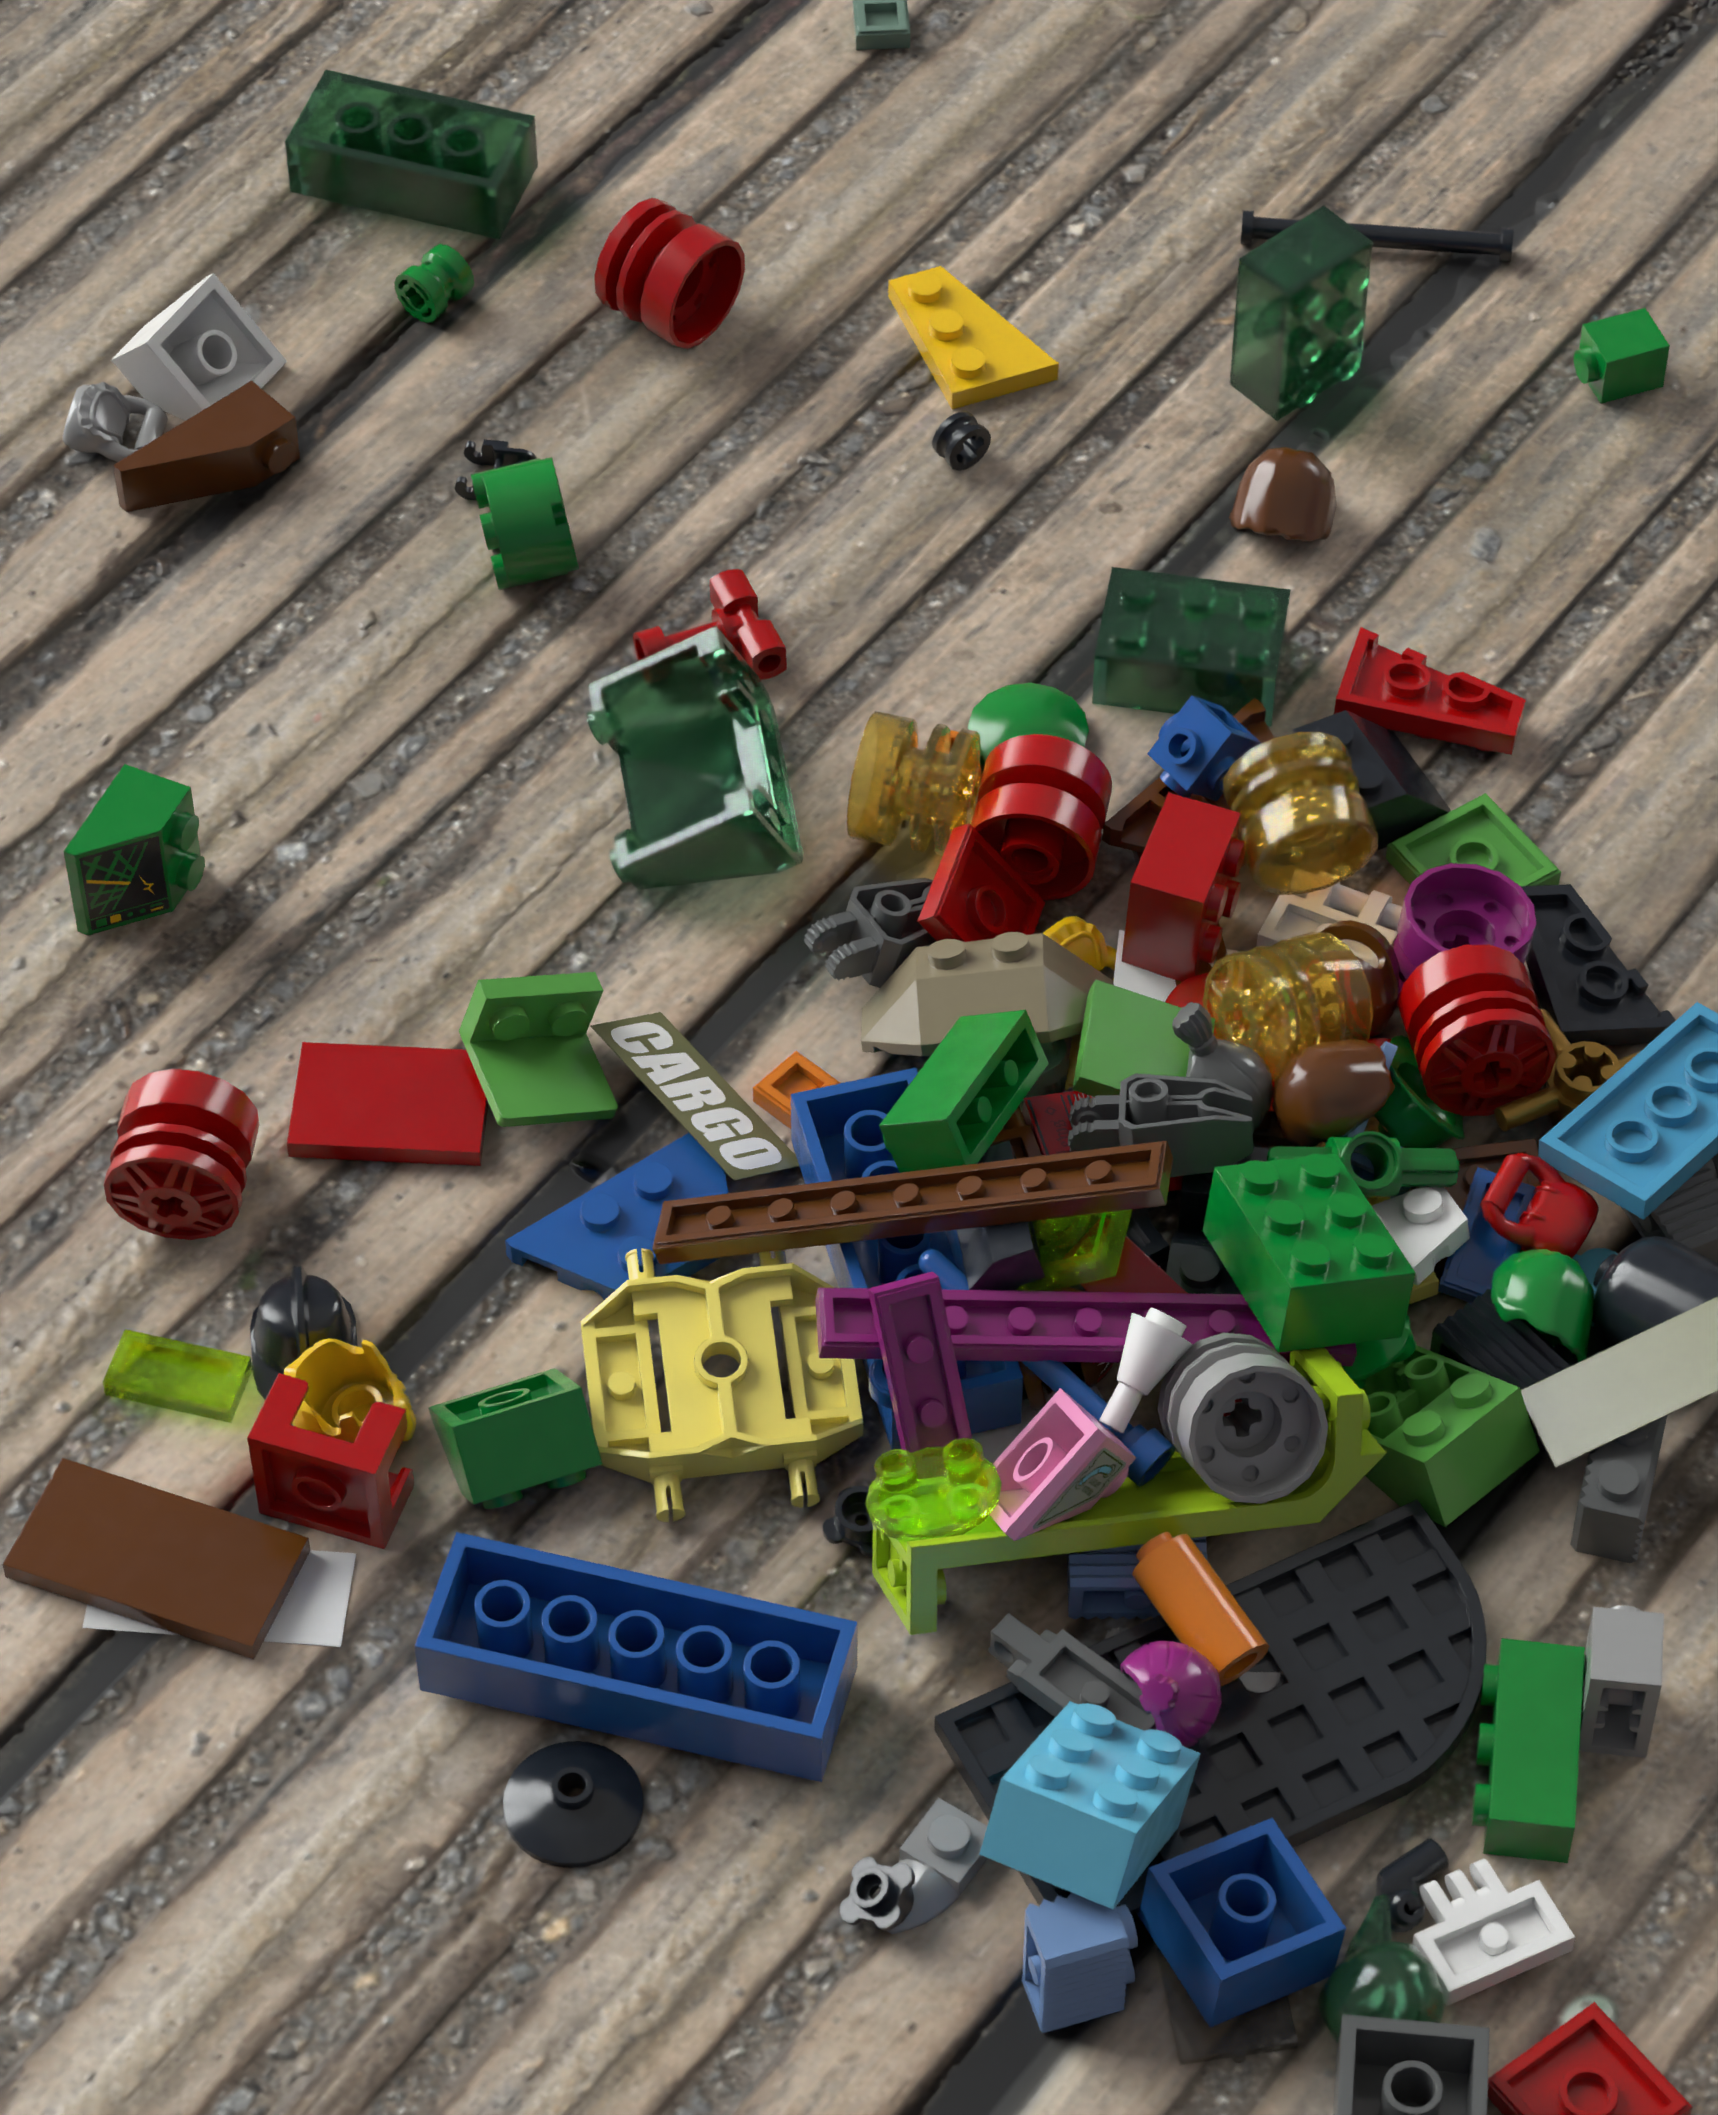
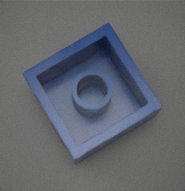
[1138,1818,1346,2027]

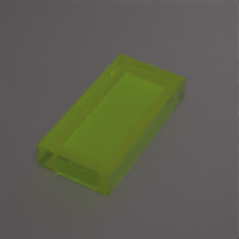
[103,1329,252,1423]

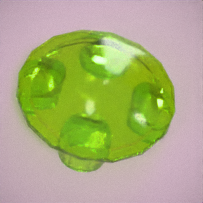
[865,1438,1002,1542]

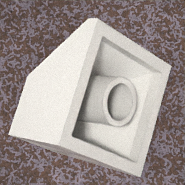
[111,273,287,421]

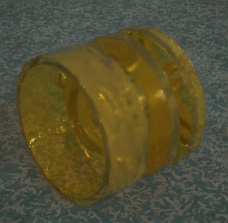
[847,711,982,857]
[1223,732,1378,895]
[1203,931,1373,1082]

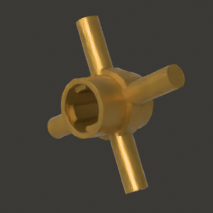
[1494,1009,1640,1131]

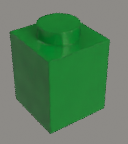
[1574,308,1670,404]

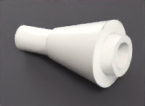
[1099,1307,1192,1434]

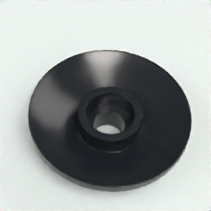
[503,1741,644,1868]

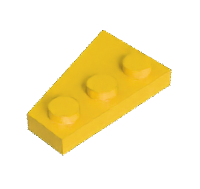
[888,266,1059,410]

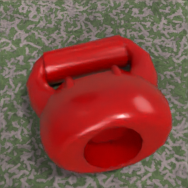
[1480,1152,1599,1259]

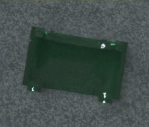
[587,625,803,890]

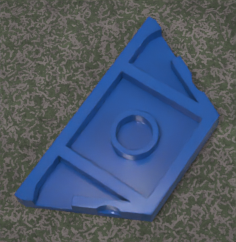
[505,1133,729,1300]

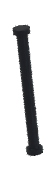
[1240,210,1513,262]

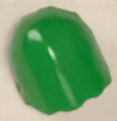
[1491,1249,1594,1363]

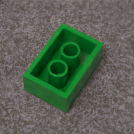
[1203,1153,1416,1353]

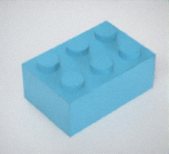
[979,1701,1201,1909]

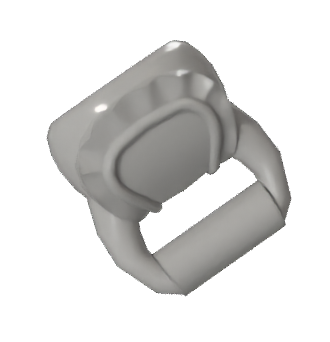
[63,382,168,462]

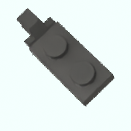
[988,1613,1157,1731]

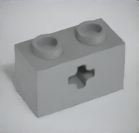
[1579,1605,1664,1758]

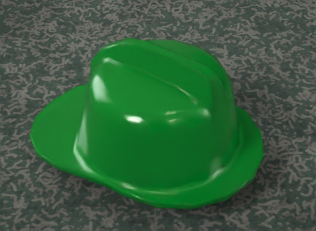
[1374,1035,1465,1148]

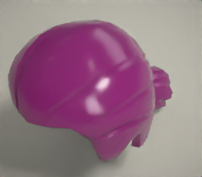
[1120,1641,1221,1748]

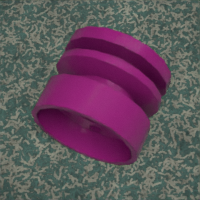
[1393,863,1536,1004]

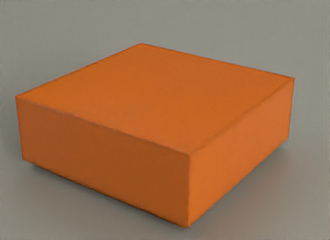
[753,1051,840,1129]

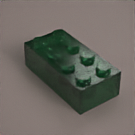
[285,69,538,239]

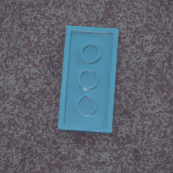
[1538,1002,1718,1220]

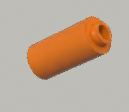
[1132,1532,1269,1687]

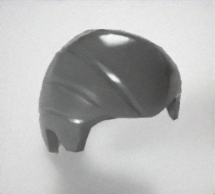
[1172,1002,1274,1131]

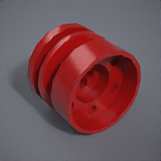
[594,197,745,349]
[1398,944,1556,1116]
[104,1069,259,1240]

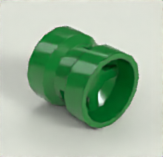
[394,244,474,323]

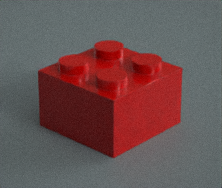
[1121,792,1247,982]

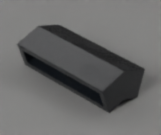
[957,1140,1046,1291]

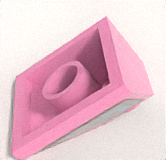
[970,1388,1136,1541]

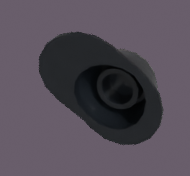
[250,1265,358,1400]

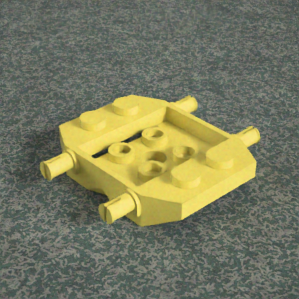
[581,1248,863,1522]

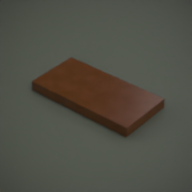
[2,1458,311,1659]

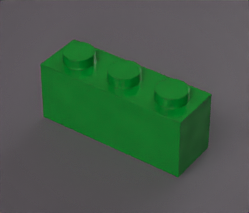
[879,1010,1049,1173]
[1472,1638,1585,1863]

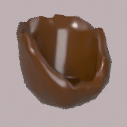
[1229,447,1337,542]
[1272,1039,1395,1147]

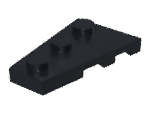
[1521,884,1676,1045]

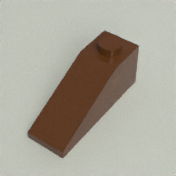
[113,380,300,512]

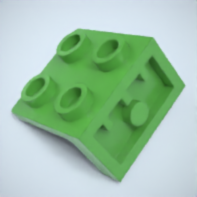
[459,972,618,1127]

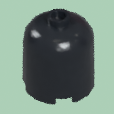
[1593,1236,1718,1347]

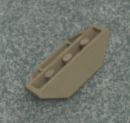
[861,932,1114,1056]

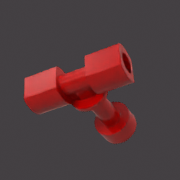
[633,569,787,680]

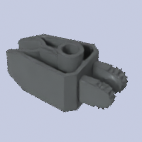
[804,878,937,988]
[1068,1073,1254,1177]

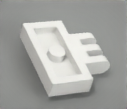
[1412,1859,1575,2006]

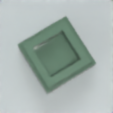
[853,0,910,50]

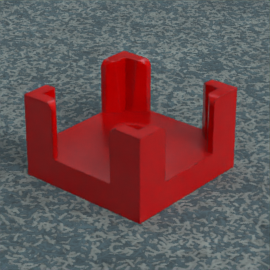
[247,1373,415,1550]

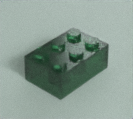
[1230,205,1373,421]
[1092,567,1291,727]

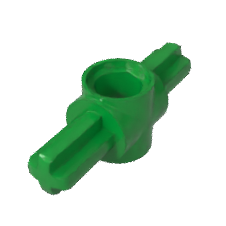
[1267,1131,1459,1199]

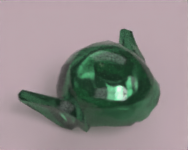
[1318,1894,1445,2044]

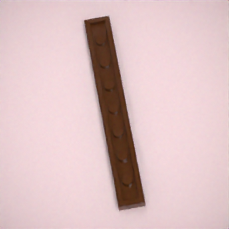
[652,1141,1173,1264]

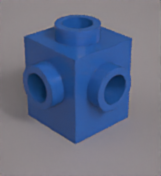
[1147,695,1261,801]

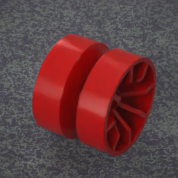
[971,734,1112,900]

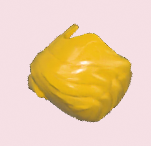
[284,1338,416,1443]

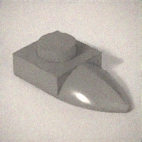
[888,1797,988,1934]

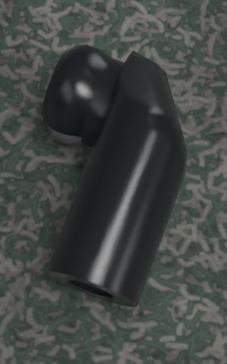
[1375,1838,1449,1933]

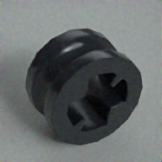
[932,411,991,471]

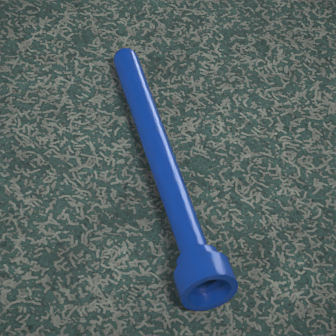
[919,1249,1176,1487]

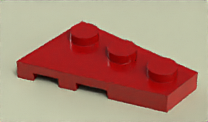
[1334,627,1526,755]

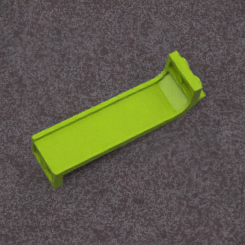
[872,1347,1387,1635]

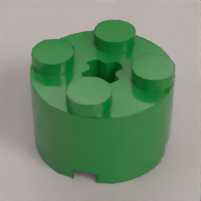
[471,457,579,590]

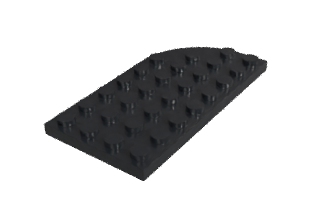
[934,1499,1487,1922]

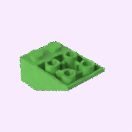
[1363,1345,1540,1527]

